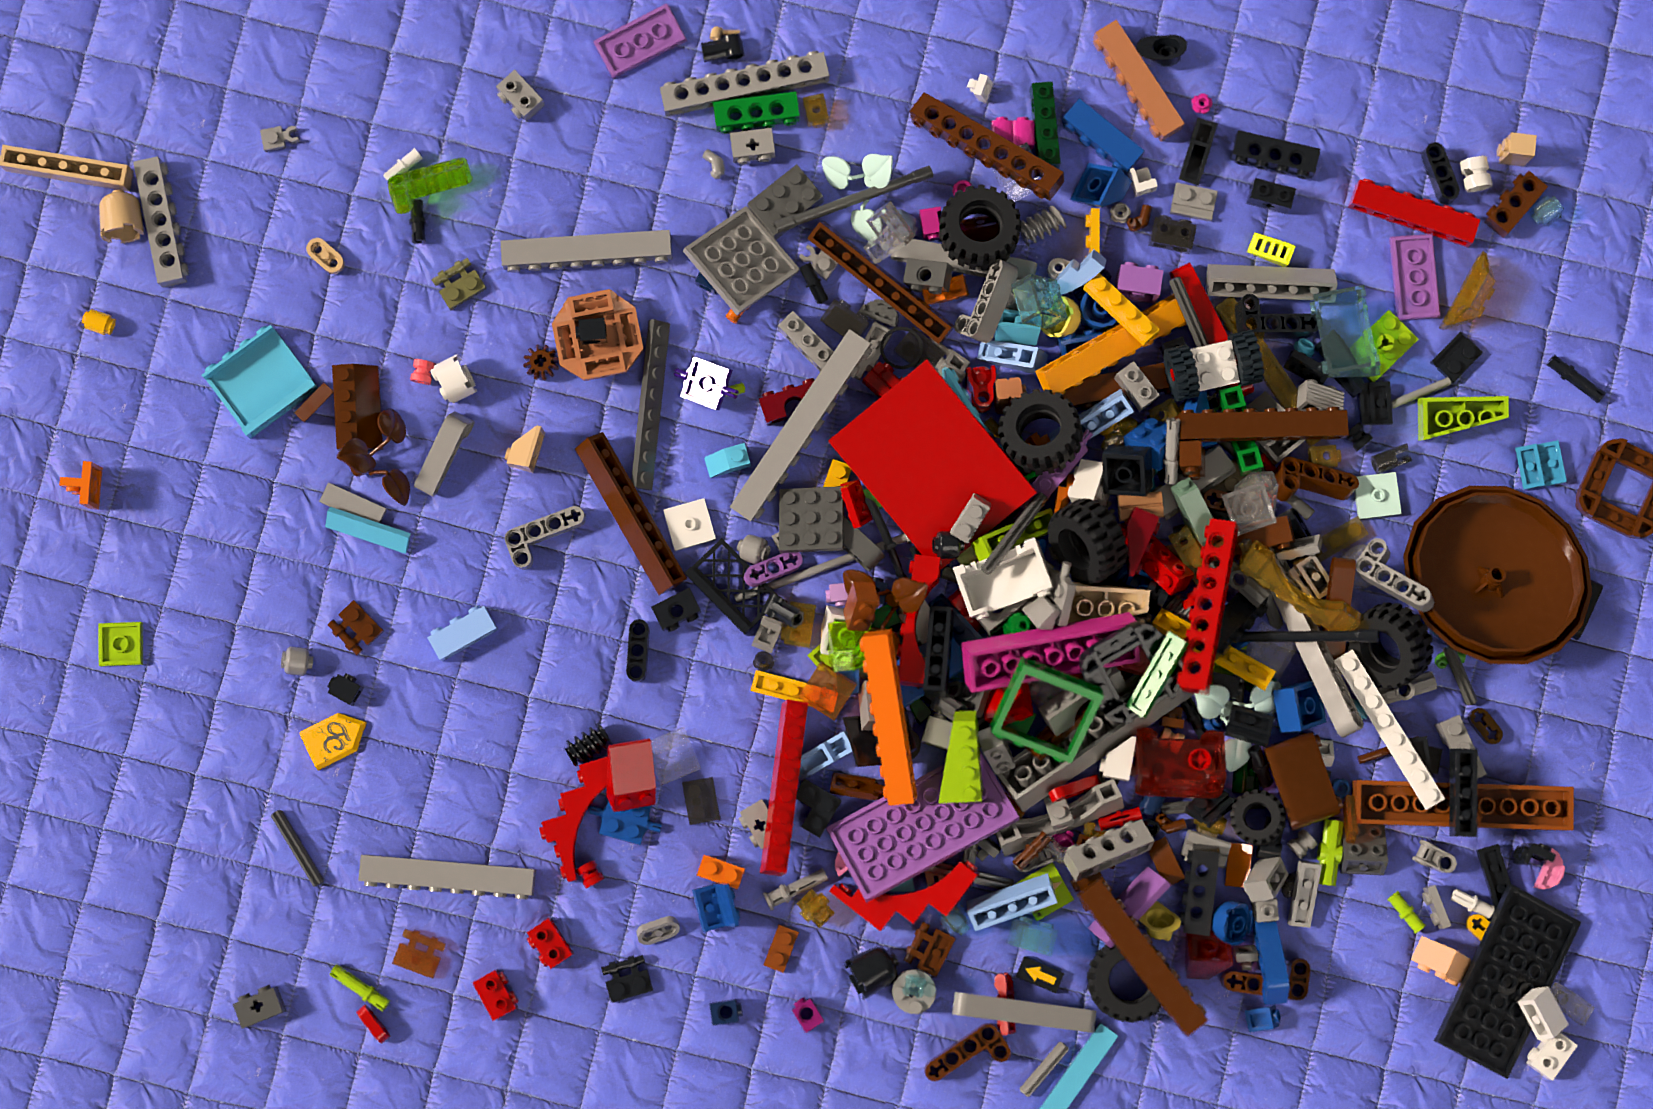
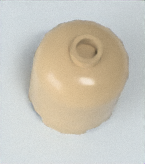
[99,190,144,243]

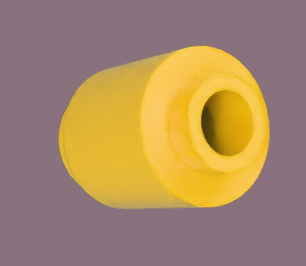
[82,309,116,335]

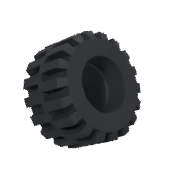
[1230,789,1286,846]

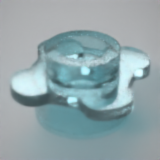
[902,974,926,998]

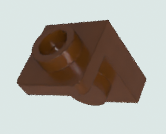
[1158,707,1184,729]

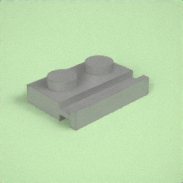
[1170,183,1217,222]

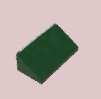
[1232,758,1259,793]

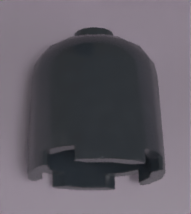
[844,946,899,1000]

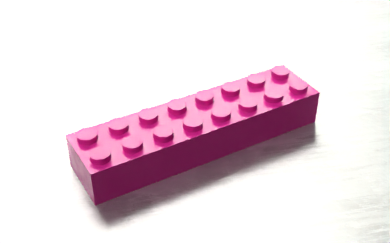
[962,612,1140,693]

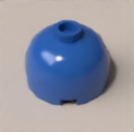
[1211,901,1254,946]

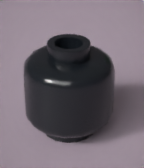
[932,531,964,559]

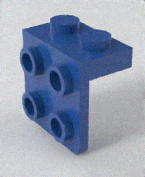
[692,883,740,932]

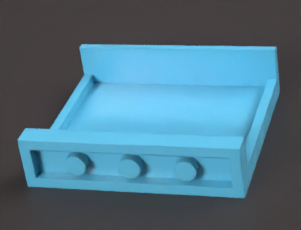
[202,325,318,439]

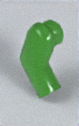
[1435,651,1466,669]

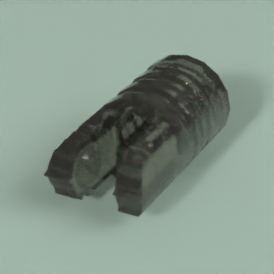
[1370,443,1412,474]

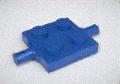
[589,801,662,846]

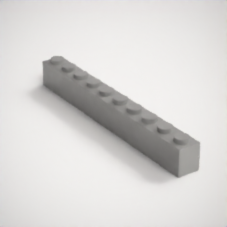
[730,329,872,521]

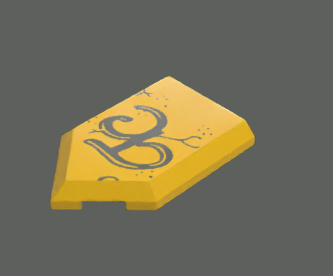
[299,713,367,771]

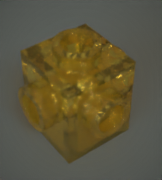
[797,889,835,928]

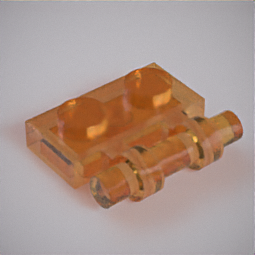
[392,929,446,979]

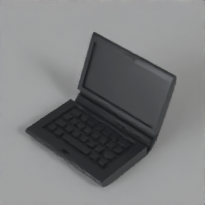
[843,707,917,767]

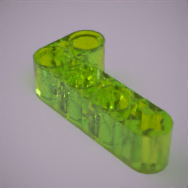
[387,158,473,214]

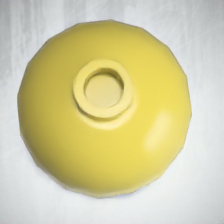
[1039,295,1081,338]

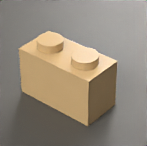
[1497,132,1537,167]

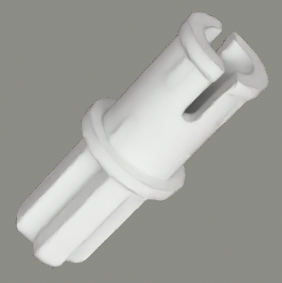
[384,148,423,184]
[1451,889,1495,919]

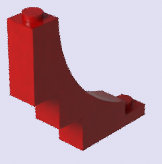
[829,860,980,931]

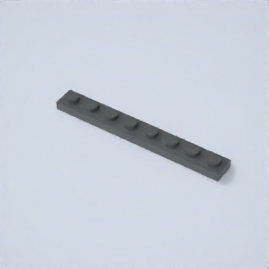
[631,319,670,490]

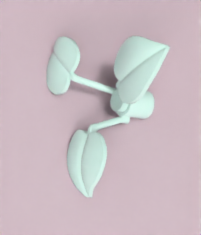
[822,154,893,242]
[1194,681,1281,772]

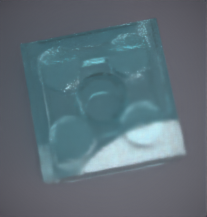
[1011,274,1068,329]
[1006,916,1058,956]

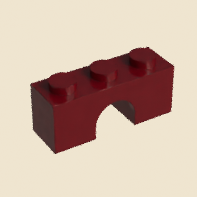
[759,378,815,426]

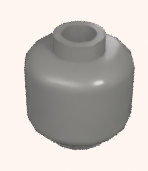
[737,535,770,564]
[281,647,313,676]

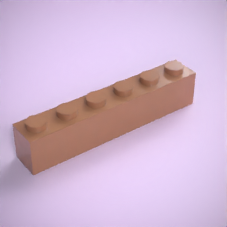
[1093,20,1185,142]

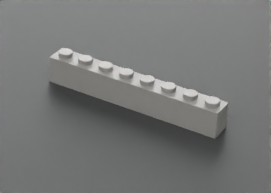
[501,230,672,273]
[358,855,536,899]

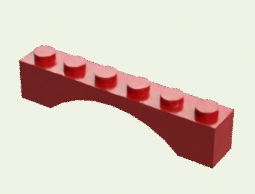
[897,554,942,687]

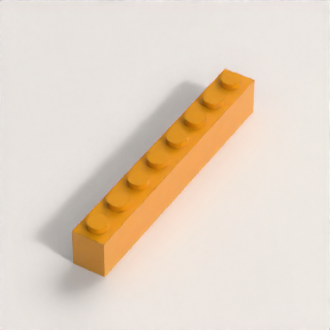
[1035,294,1187,395]

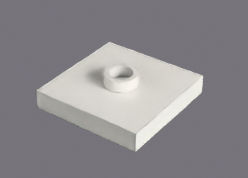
[663,498,716,551]

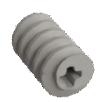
[1020,206,1067,246]

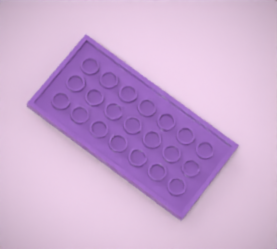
[826,751,1020,903]

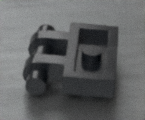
[601,955,653,1003]

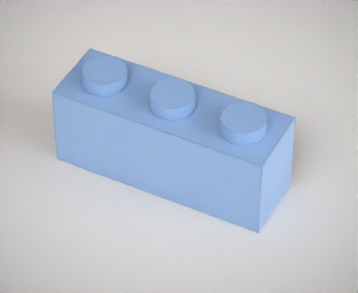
[427,605,499,661]

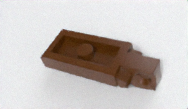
[830,773,885,801]

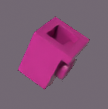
[919,206,941,241]

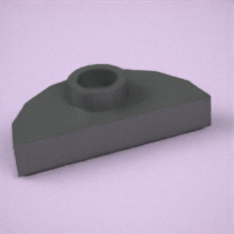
[858,299,899,328]

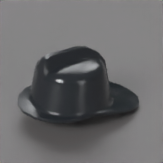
[1136,35,1187,67]

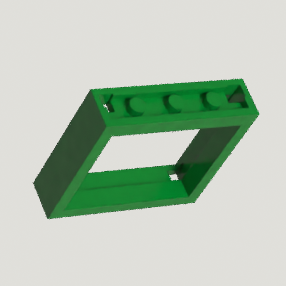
[990,656,1104,764]

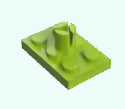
[1348,310,1419,382]

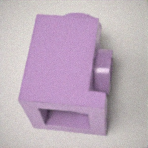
[825,583,848,607]

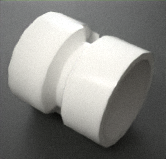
[1460,156,1493,192]

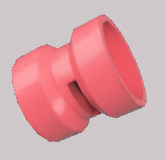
[410,359,435,385]

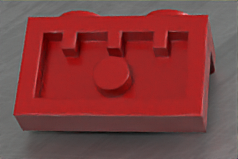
[840,479,872,529]

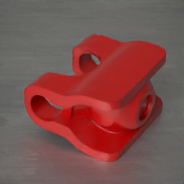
[965,365,996,413]

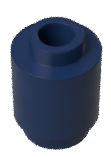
[1139,783,1166,817]

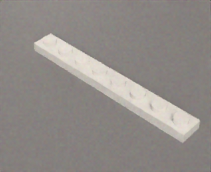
[1334,649,1445,810]

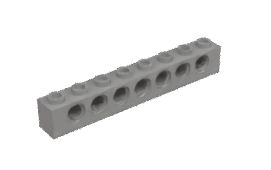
[660,51,829,117]

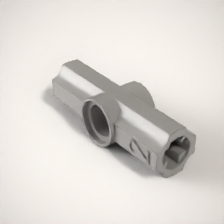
[1376,671,1437,704]

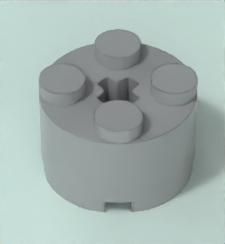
[892,969,936,1014]

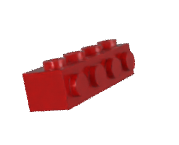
[1120,523,1195,595]

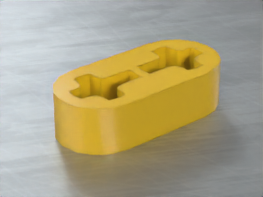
[1466,914,1490,941]

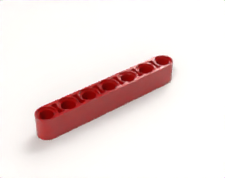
[1170,263,1254,397]

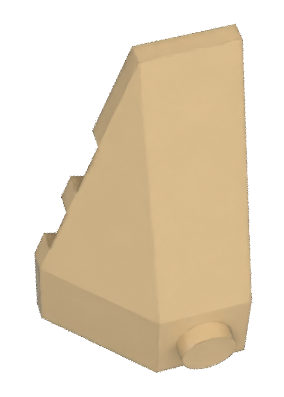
[1068,582,1150,623]

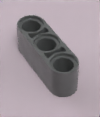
[844,516,885,572]

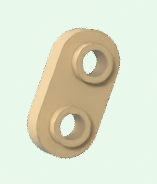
[306,238,345,274]

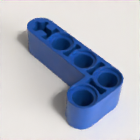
[1253,919,1289,1005]

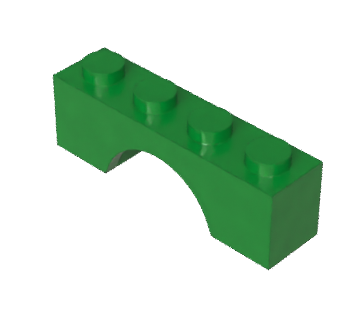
[1218,385,1264,477]

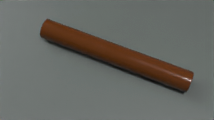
[1357,736,1419,764]

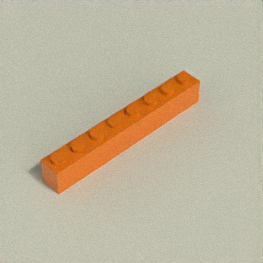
[860,629,918,806]

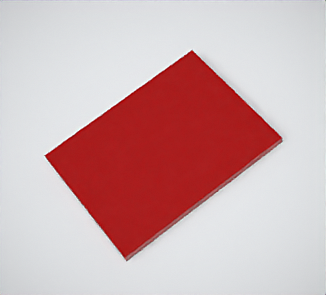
[828,359,1037,569]

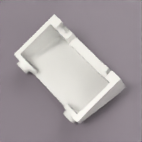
[953,538,1053,620]

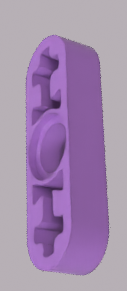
[744,552,802,587]

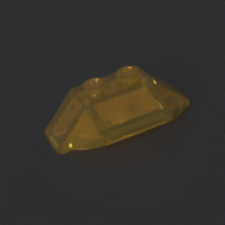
[1439,251,1496,330]

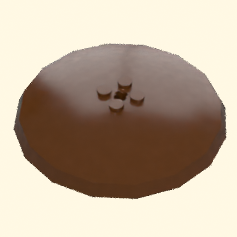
[1403,486,1592,664]

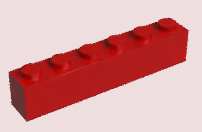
[1348,179,1481,247]

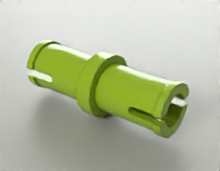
[1387,891,1426,934]

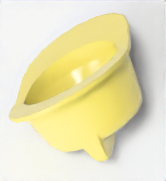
[1139,901,1181,941]

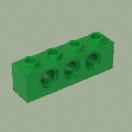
[713,92,800,134]

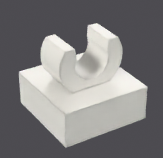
[967,74,993,103]

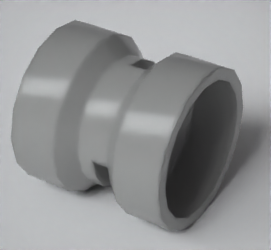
[1287,829,1318,859]

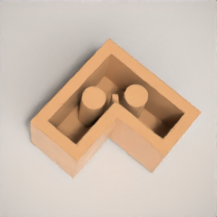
[1411,936,1472,987]

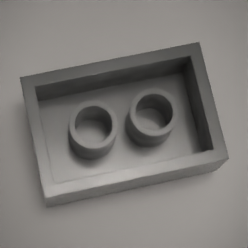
[747,164,823,240]

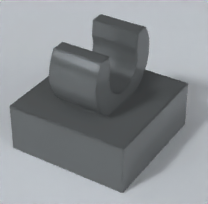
[976,837,1001,861]
[1233,945,1258,971]

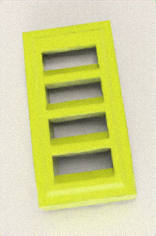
[1247,233,1296,267]

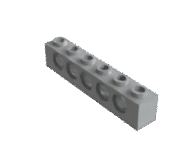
[133,156,189,288]

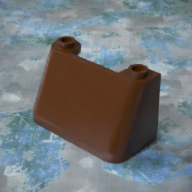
[1262,731,1344,831]

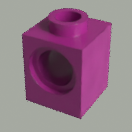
[792,997,824,1033]

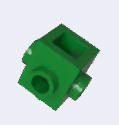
[1003,613,1036,635]

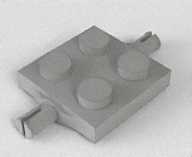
[1046,561,1076,626]

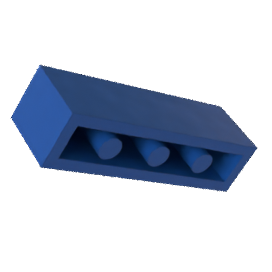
[1061,98,1144,175]

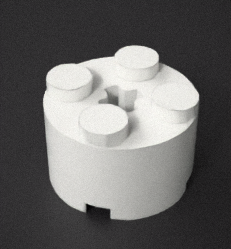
[430,354,477,403]

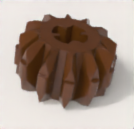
[523,344,559,381]

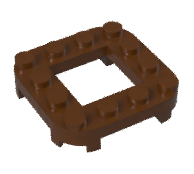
[1575,438,1653,539]

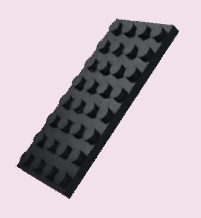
[1434,884,1581,1079]

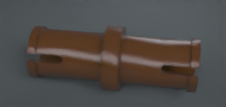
[1012,831,1053,871]

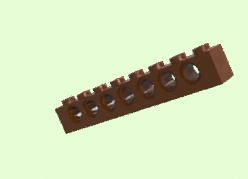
[910,92,1064,201]

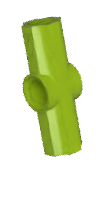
[1317,819,1344,886]

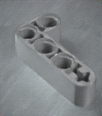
[955,259,1018,343]
[414,412,474,497]
[505,506,586,570]
[1356,538,1434,612]

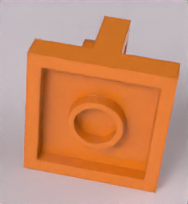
[59,461,103,510]

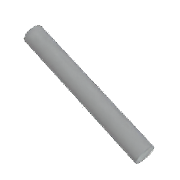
[1391,377,1451,409]

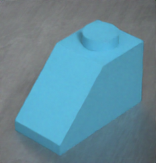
[704,443,751,478]

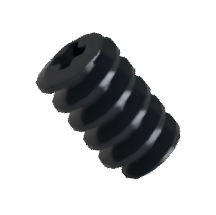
[564,723,613,767]

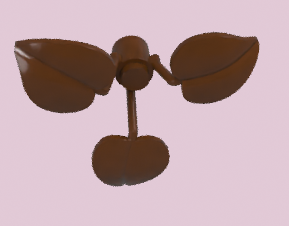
[336,409,410,506]
[843,569,928,655]

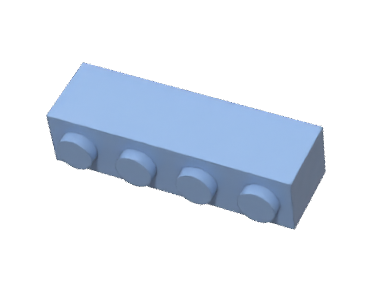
[967,873,1057,931]

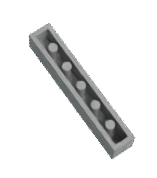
[1205,264,1338,301]

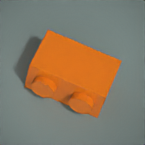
[697,855,745,890]

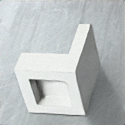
[1128,167,1157,197]

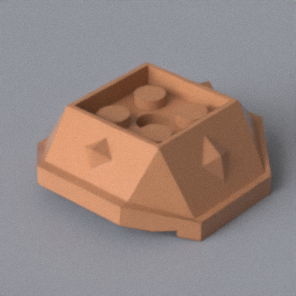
[552,289,644,381]

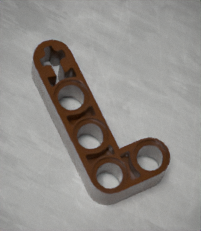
[1273,457,1359,502]
[1220,958,1311,1000]
[924,1023,1011,1081]

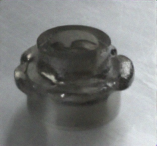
[753,651,774,672]

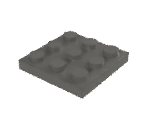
[779,486,844,553]

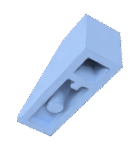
[977,340,1048,374]

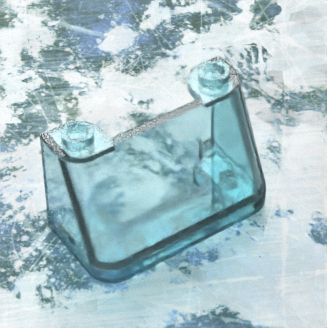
[1309,285,1381,378]

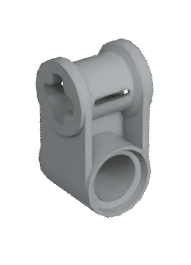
[1412,840,1457,873]
[1013,845,1057,872]

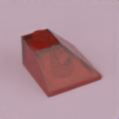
[1185,930,1233,980]

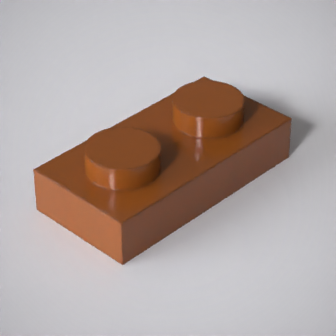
[764,925,799,973]

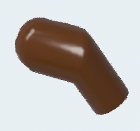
[1127,205,1153,231]
[1155,813,1187,834]

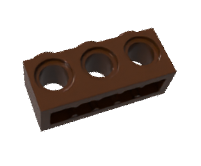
[1484,171,1548,238]

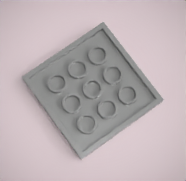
[683,206,799,315]

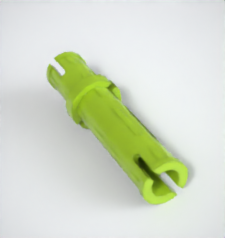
[329,964,391,1012]

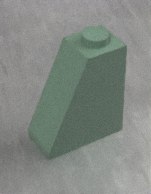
[1170,477,1213,546]

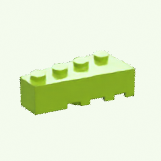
[1418,396,1509,441]
[938,711,983,803]

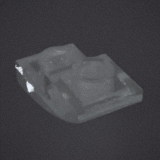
[1551,982,1595,1026]

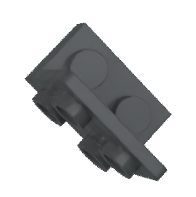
[1340,823,1388,875]

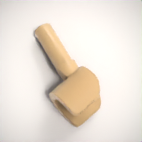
[710,26,740,41]

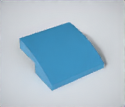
[1515,440,1567,490]

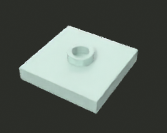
[1354,472,1402,520]

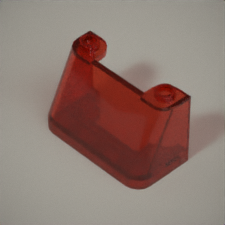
[1135,728,1227,798]

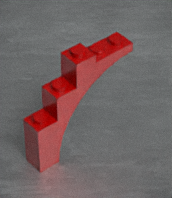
[539,756,608,882]

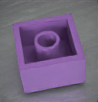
[1115,262,1163,304]

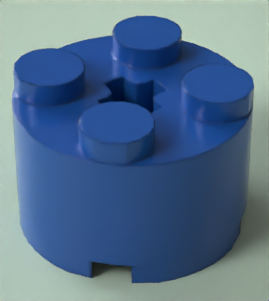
[1079,292,1118,333]

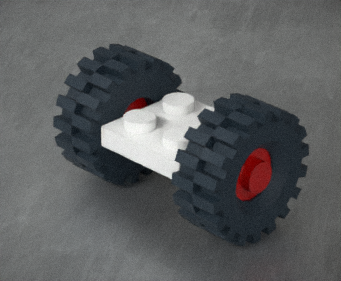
[1163,330,1264,402]

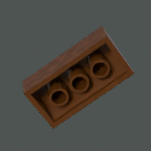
[332,364,383,451]

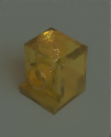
[803,93,829,128]
[1147,399,1181,424]
[1307,445,1341,468]

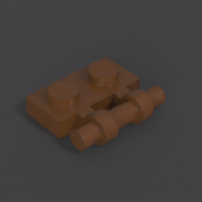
[328,600,384,656]
[903,922,956,977]

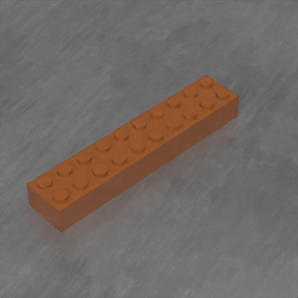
[1351,780,1574,831]

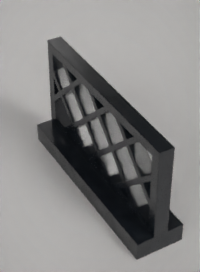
[685,538,777,635]

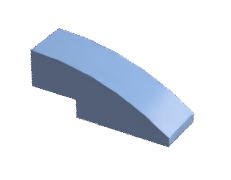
[1044,249,1107,298]
[799,730,852,781]

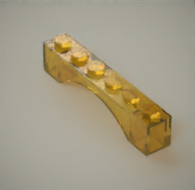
[1239,540,1361,631]

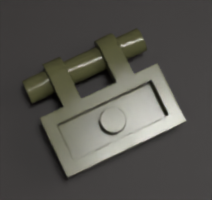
[431,258,487,311]

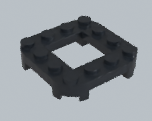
[1079,619,1180,724]

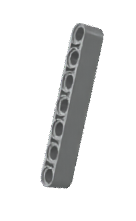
[891,236,1037,285]
[952,992,1097,1033]

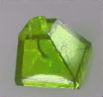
[828,621,871,672]

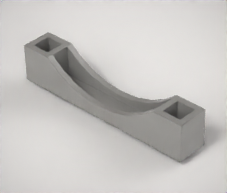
[995,779,1124,857]

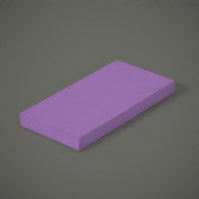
[593,3,687,79]
[1389,234,1441,321]
[1088,866,1171,948]

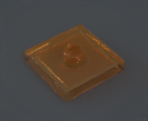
[798,661,857,721]

